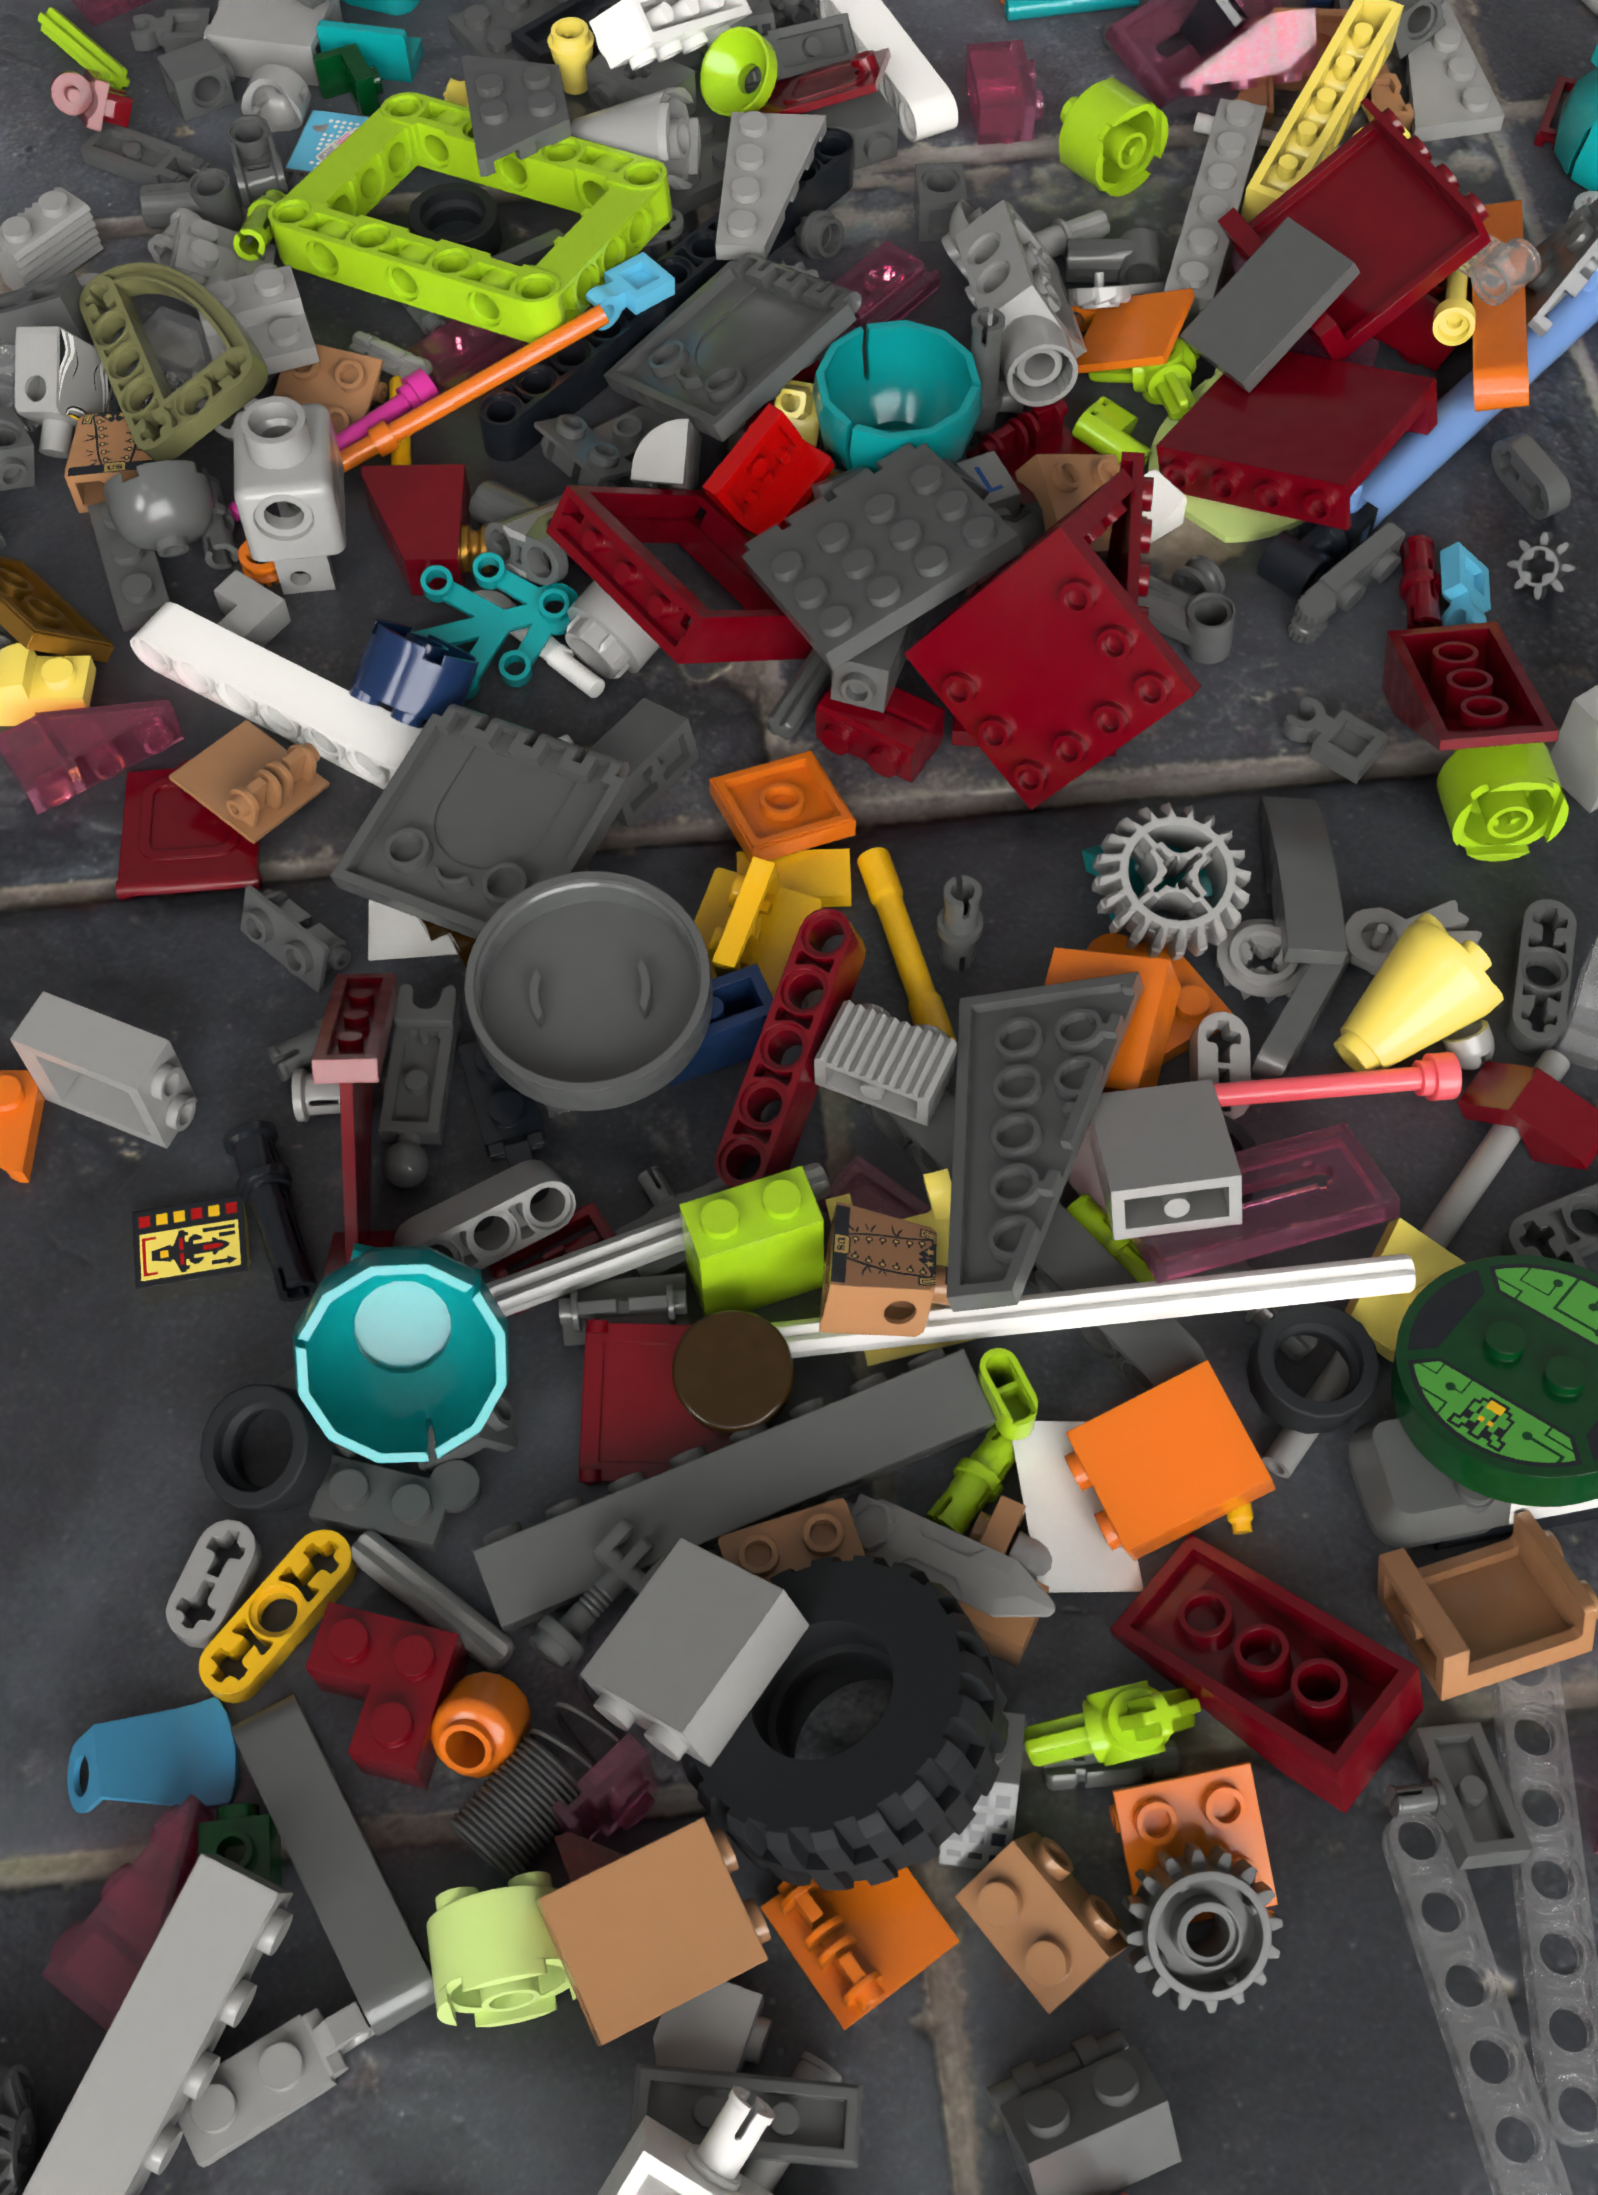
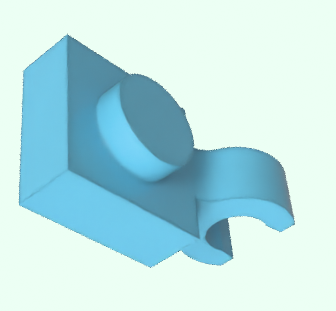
[586,252,675,331]
[1440,542,1491,626]

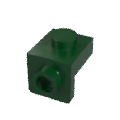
[312,43,383,117]

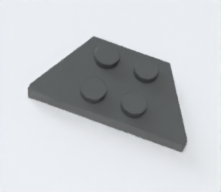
[461,55,572,177]
[1524,199,1598,337]

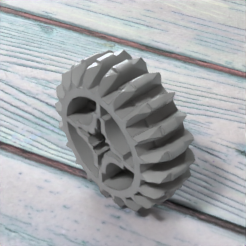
[1091,802,1251,961]

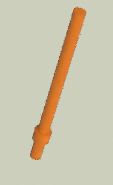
[340,304,609,473]

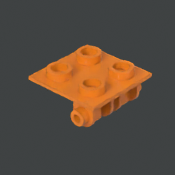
[1109,1762,1278,1924]
[760,1867,960,2031]

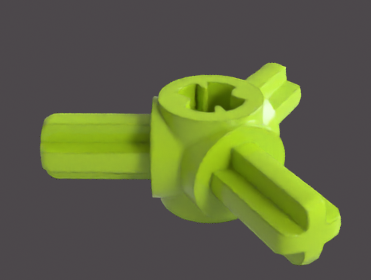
[1088,337,1200,421]
[1024,1680,1201,1767]

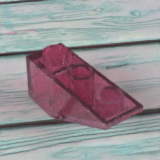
[1168,7,1318,97]
[0,699,185,815]
[41,1793,215,2031]

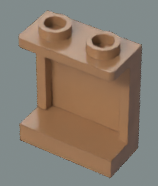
[1377,1510,1598,1701]
[536,1817,771,2046]

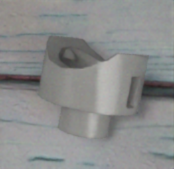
[241,64,311,133]

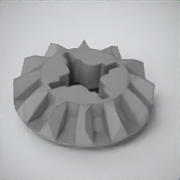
[1215,919,1310,1004]

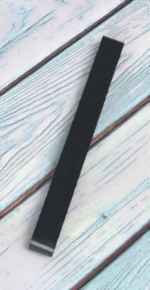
[478,129,854,462]

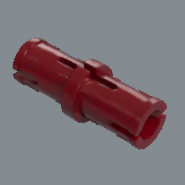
[1399,535,1443,629]

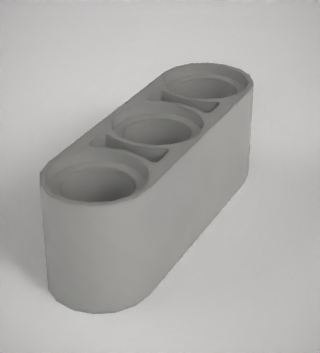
[393,1159,576,1270]

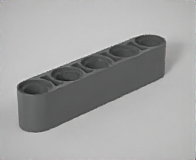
[230,1692,435,2036]

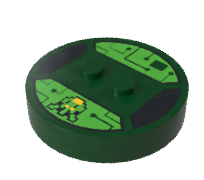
[1391,1255,1598,1507]

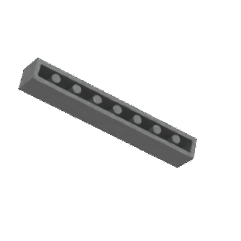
[472,1348,996,1635]

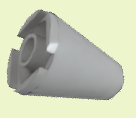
[570,87,701,190]

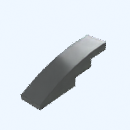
[1259,796,1348,965]

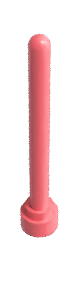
[1213,1052,1462,1107]

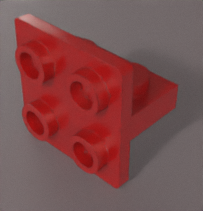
[702,403,835,537]

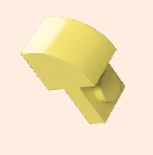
[0,643,97,726]

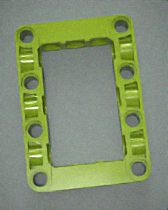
[268,92,673,343]

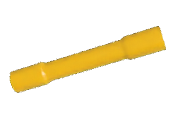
[857,847,956,1041]

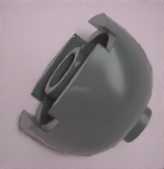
[103,460,214,557]

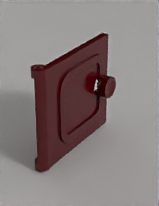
[758,47,891,114]
[115,759,263,900]
[578,1318,732,1486]

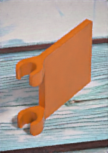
[1072,288,1195,374]

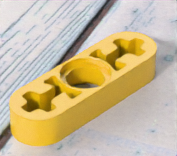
[199,1529,357,1703]

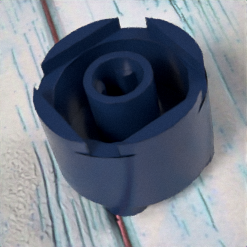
[349,619,479,728]

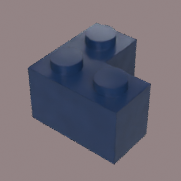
[669,964,773,1087]

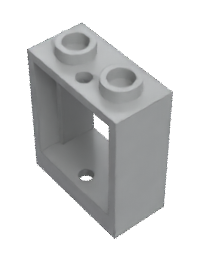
[10,991,198,1149]

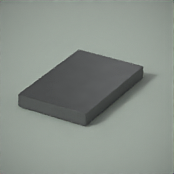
[1179,217,1361,393]

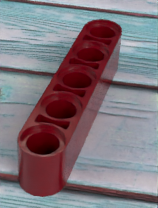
[715,908,866,1188]

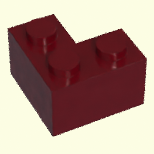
[305,1602,470,1790]

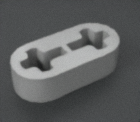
[1189,1011,1251,1121]
[166,1519,263,1648]

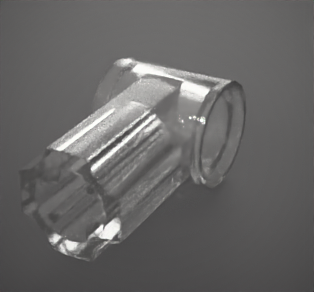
[1457,233,1541,306]

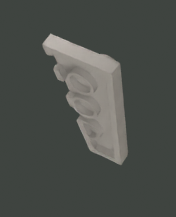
[1404,0,1505,142]
[715,111,827,261]

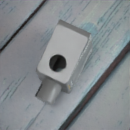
[14,326,113,459]

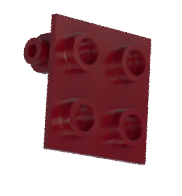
[966,399,1097,508]

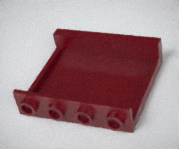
[1218,97,1491,361]
[1156,352,1438,530]

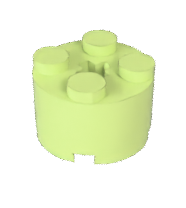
[426,1871,576,2027]

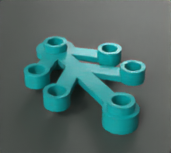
[411,552,579,700]

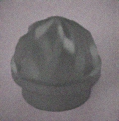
[795,209,844,260]

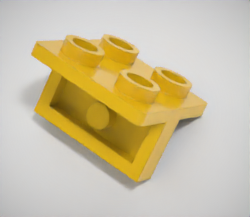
[694,856,823,999]

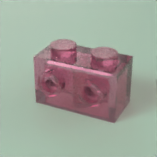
[965,40,1043,145]

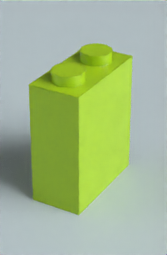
[679,1166,824,1317]

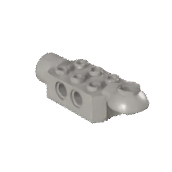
[941,199,1087,407]

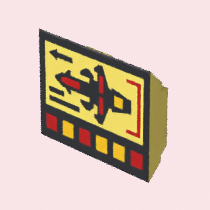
[132,1194,251,1289]

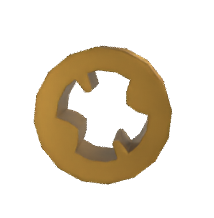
[461,524,493,572]

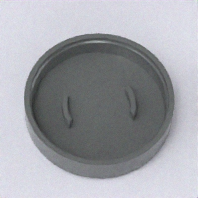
[464,871,713,1111]

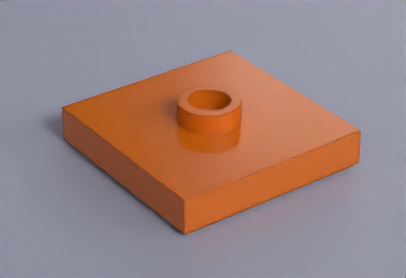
[709,751,856,863]

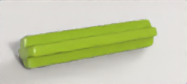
[38,7,130,89]

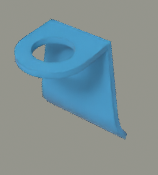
[67,1697,239,1813]

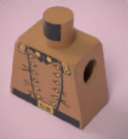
[64,398,158,513]
[819,1202,950,1337]

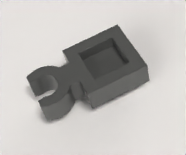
[131,7,213,53]
[1282,696,1390,784]

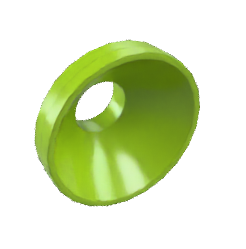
[700,26,778,118]

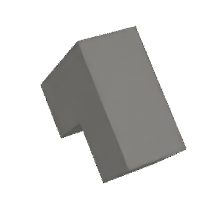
[213,570,291,647]

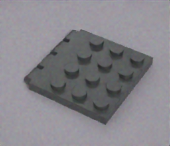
[603,253,862,442]
[741,443,1024,670]
[330,703,631,939]

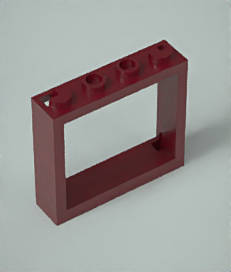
[546,485,813,664]

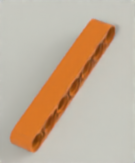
[1472,199,1529,412]

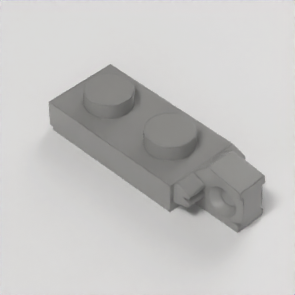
[178,2001,376,2168]

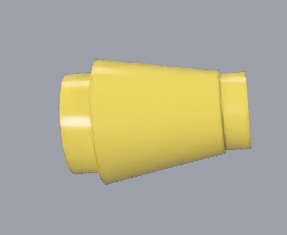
[547,17,594,95]

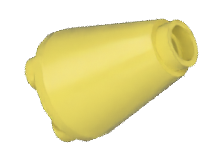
[1334,912,1504,1072]

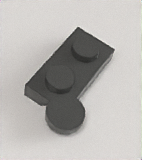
[308,1455,482,1554]

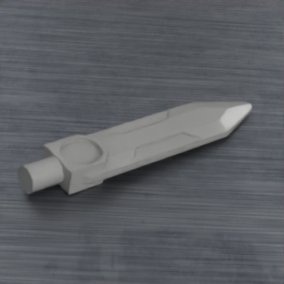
[825,1493,1055,1617]

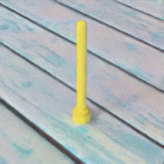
[1433,260,1476,346]

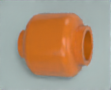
[430,1671,531,1779]

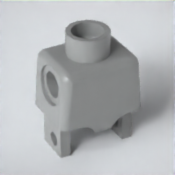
[234,396,346,595]

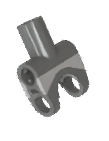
[469,480,570,586]

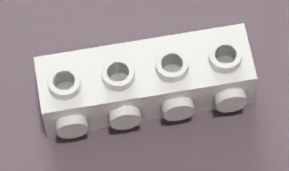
[589,0,752,71]

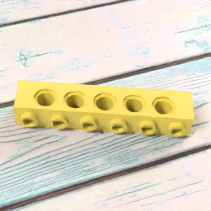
[1241,0,1404,223]

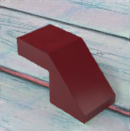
[1457,1061,1598,1170]

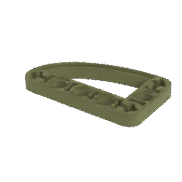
[79,262,269,462]

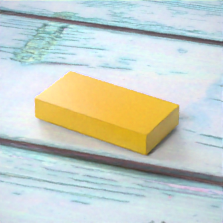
[737,848,852,907]

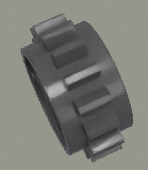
[1119,1842,1283,2013]

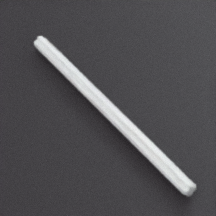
[771,1254,1416,1358]

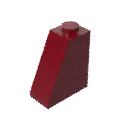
[360,464,471,595]

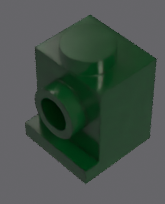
[198,1803,282,1887]

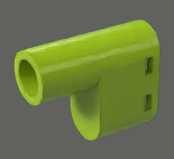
[1072,396,1152,467]
[978,1348,1038,1441]

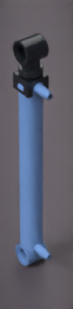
[1257,268,1598,601]

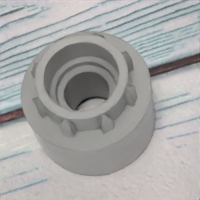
[565,580,660,679]

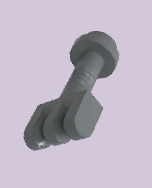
[532,1518,667,1668]

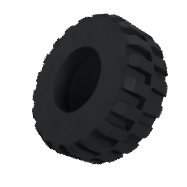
[681,1555,1009,1890]

